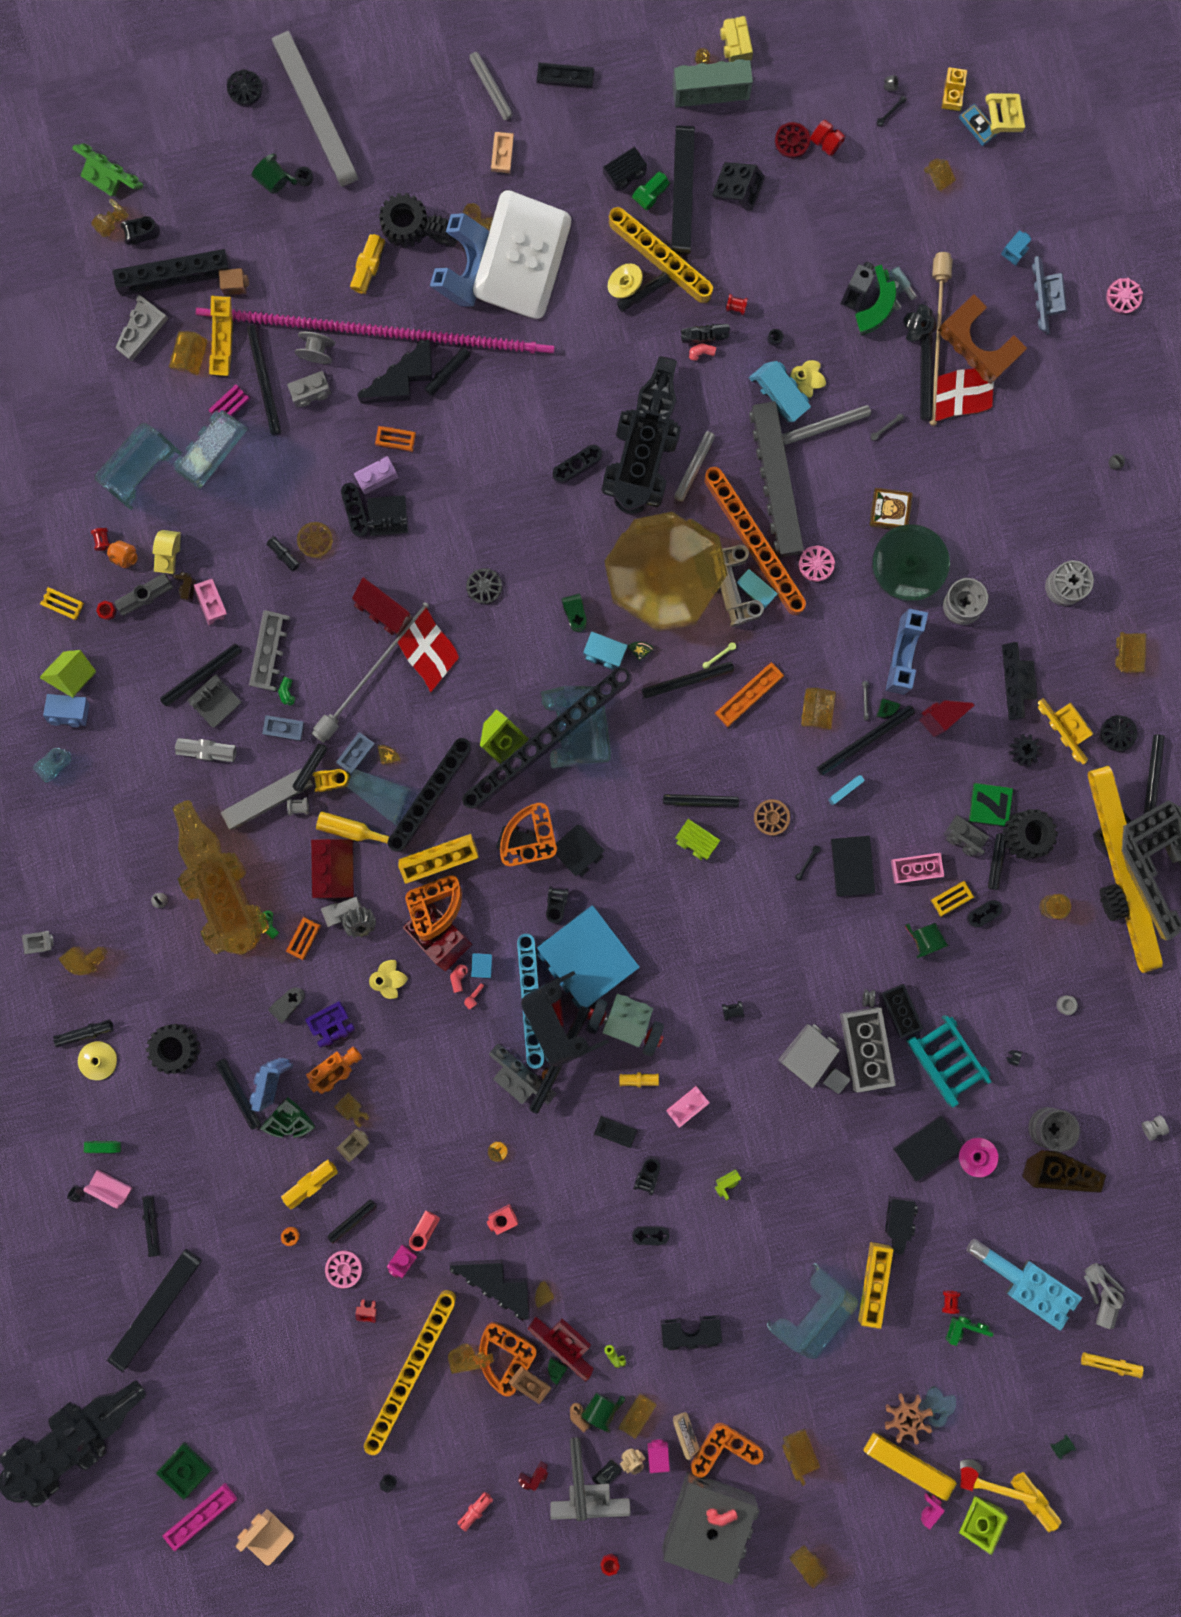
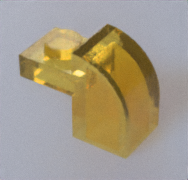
[58,946,108,975]
[789,1544,829,1589]

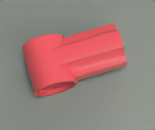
[409,1210,441,1251]

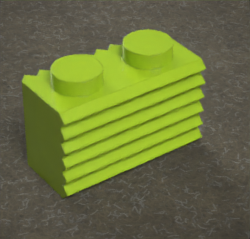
[675,819,720,861]

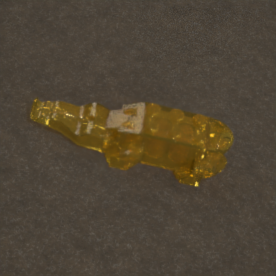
[173,800,269,955]

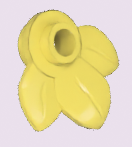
[790,360,826,398]
[369,960,408,999]

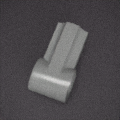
[321,897,362,927]
[1096,1286,1124,1329]

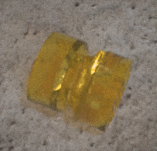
[1039,894,1071,919]

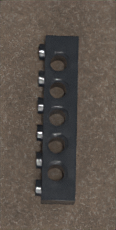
[112,249,232,296]

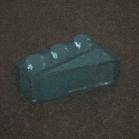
[347,769,411,826]

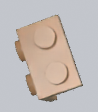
[235,1509,294,1565]

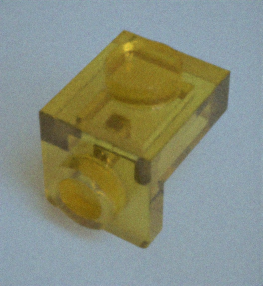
[924,158,956,191]

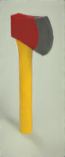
[960,1459,1036,1505]

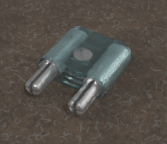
[874,266,917,311]

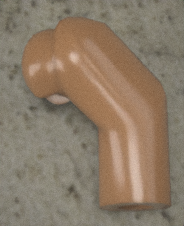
[570,1403,591,1433]

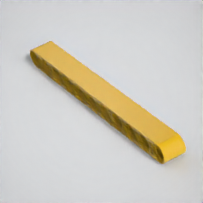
[1088,766,1163,973]

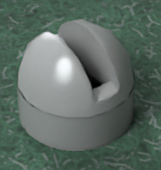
[151,893,168,908]

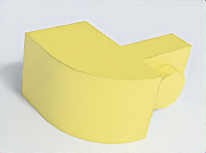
[153,530,181,574]

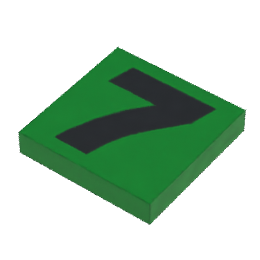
[969,783,1013,826]

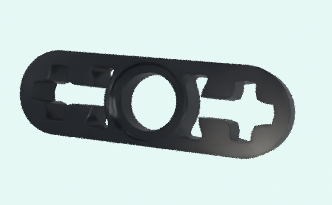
[553,445,602,484]
[341,483,369,538]

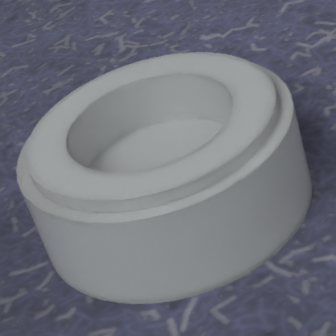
[1056,995,1078,1015]

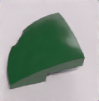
[260,1096,315,1138]

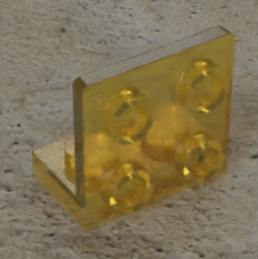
[782,1428,821,1486]

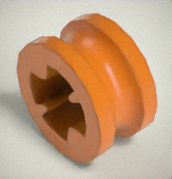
[281,1227,300,1246]

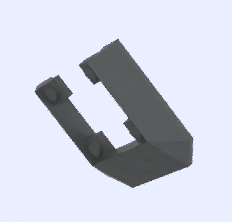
[1122,800,1181,941]

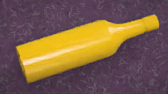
[316,811,390,844]

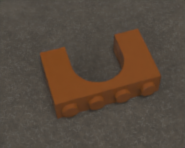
[938,294,1027,384]

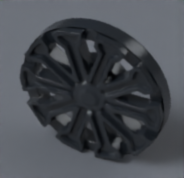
[227,69,263,106]
[1100,715,1137,751]

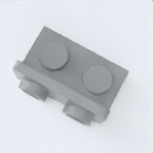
[287,371,332,407]

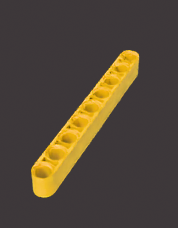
[364,1290,456,1455]

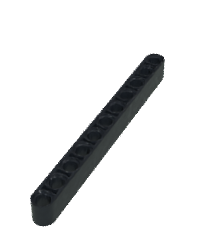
[462,667,632,809]

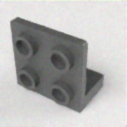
[943,815,989,857]

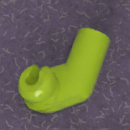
[604,1345,626,1368]

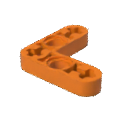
[691,1423,763,1478]

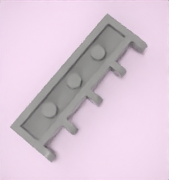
[249,610,290,691]

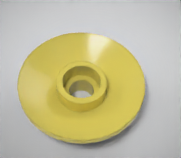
[608,264,643,298]
[78,1041,117,1080]

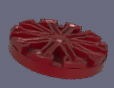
[775,122,810,159]

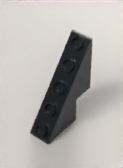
[357,339,432,403]
[449,1259,529,1321]

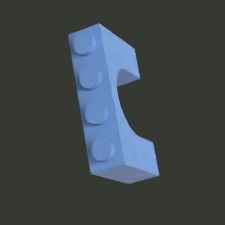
[430,213,489,307]
[885,609,928,695]

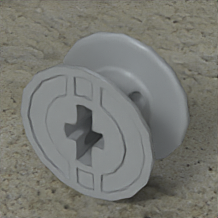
[294,331,336,364]

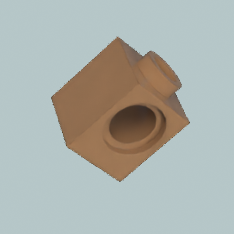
[219,268,249,295]

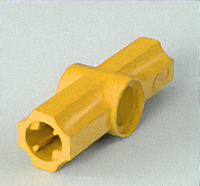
[350,234,385,294]
[281,1159,338,1209]
[1011,1472,1062,1533]

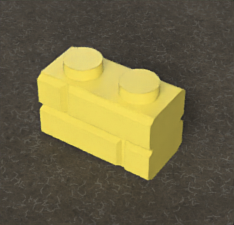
[720,16,753,62]

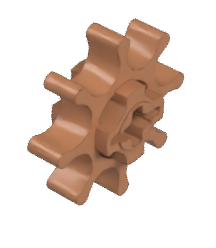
[885,1393,933,1444]

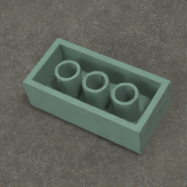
[672,59,753,107]

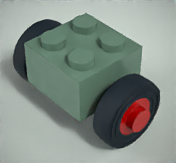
[586,994,664,1057]

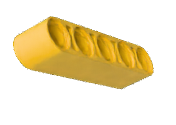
[863,1432,957,1501]

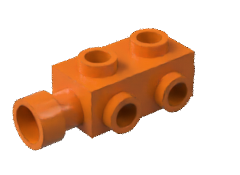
[306,1046,363,1094]

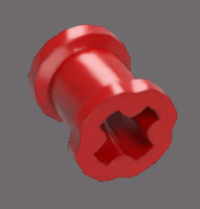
[726,294,748,315]
[90,528,111,551]
[942,1290,961,1314]

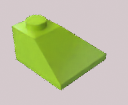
[480,709,529,764]

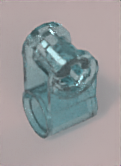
[32,748,71,783]

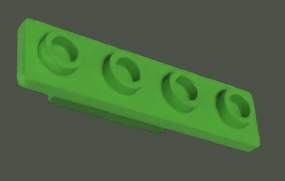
[72,143,144,196]

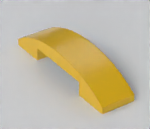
[209,296,233,376]

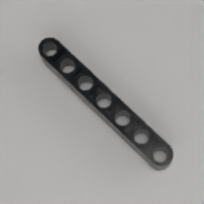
[671,125,695,254]
[388,738,472,852]
[107,1248,202,1373]

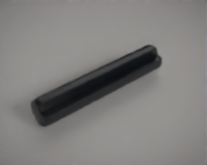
[292,743,327,792]
[988,833,1006,890]
[327,1199,377,1244]

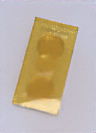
[619,1393,657,1439]

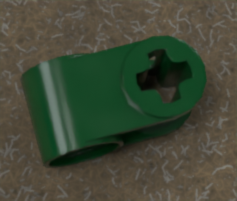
[561,593,587,632]

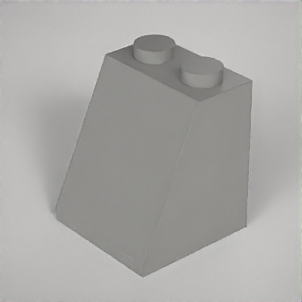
[778,1024,840,1088]

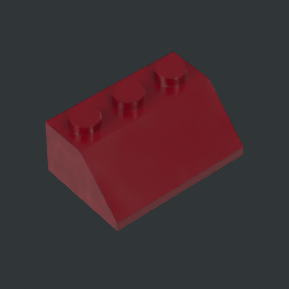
[352,577,413,636]
[919,700,975,737]
[311,839,354,898]

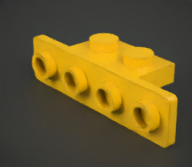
[1038,698,1093,765]

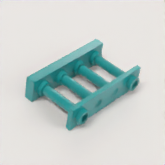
[906,1015,991,1108]

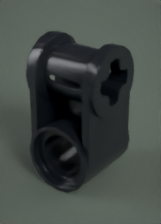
[120,216,160,245]
[546,886,569,924]
[633,1155,661,1196]

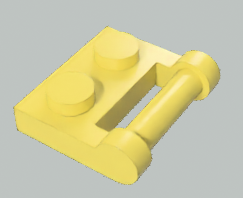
[985,93,1025,134]

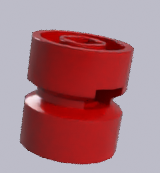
[810,119,846,157]

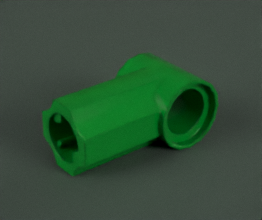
[632,172,670,211]

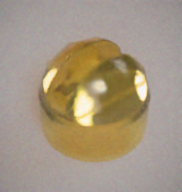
[695,48,710,64]

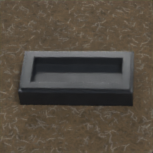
[594,1116,637,1148]

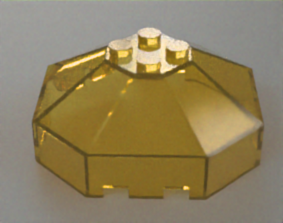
[604,512,727,632]

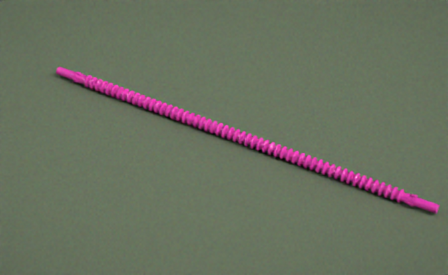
[196,307,555,354]

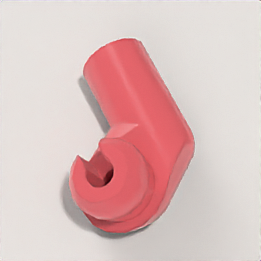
[689,343,717,361]
[450,964,468,993]
[706,1508,738,1526]

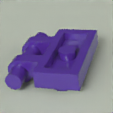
[305,1001,355,1048]

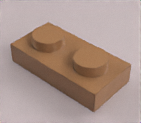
[509,1366,551,1404]

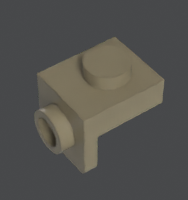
[336,1129,370,1163]

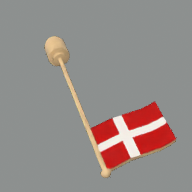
[929,252,994,426]

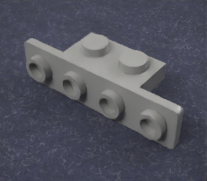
[551,1484,630,1520]

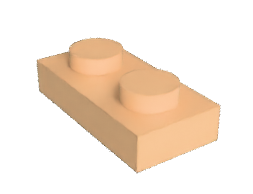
[491,132,514,173]

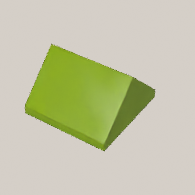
[40,650,96,698]
[959,1496,1009,1555]

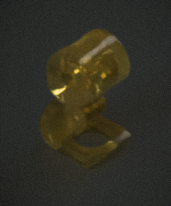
[91,198,129,237]

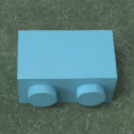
[583,632,627,670]

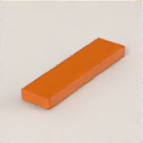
[715,662,784,728]

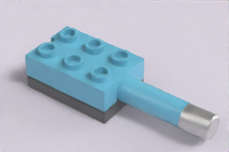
[967,1239,1082,1331]

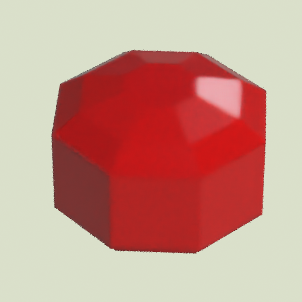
[96,601,117,621]
[600,1554,620,1577]

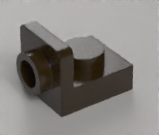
[173,572,197,603]

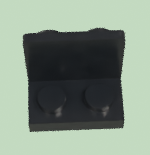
[712,162,766,211]

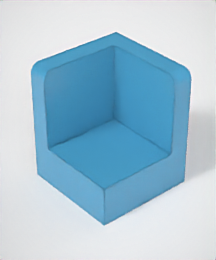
[471,953,492,978]

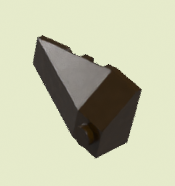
[1022,1150,1106,1193]

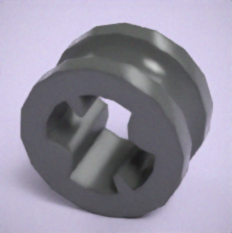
[862,989,875,1007]

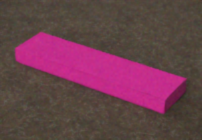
[162,1483,237,1552]

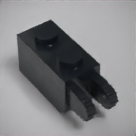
[496,826,552,859]
[885,1196,918,1255]

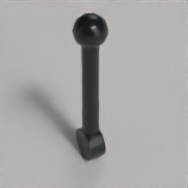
[876,96,907,127]
[795,846,820,881]

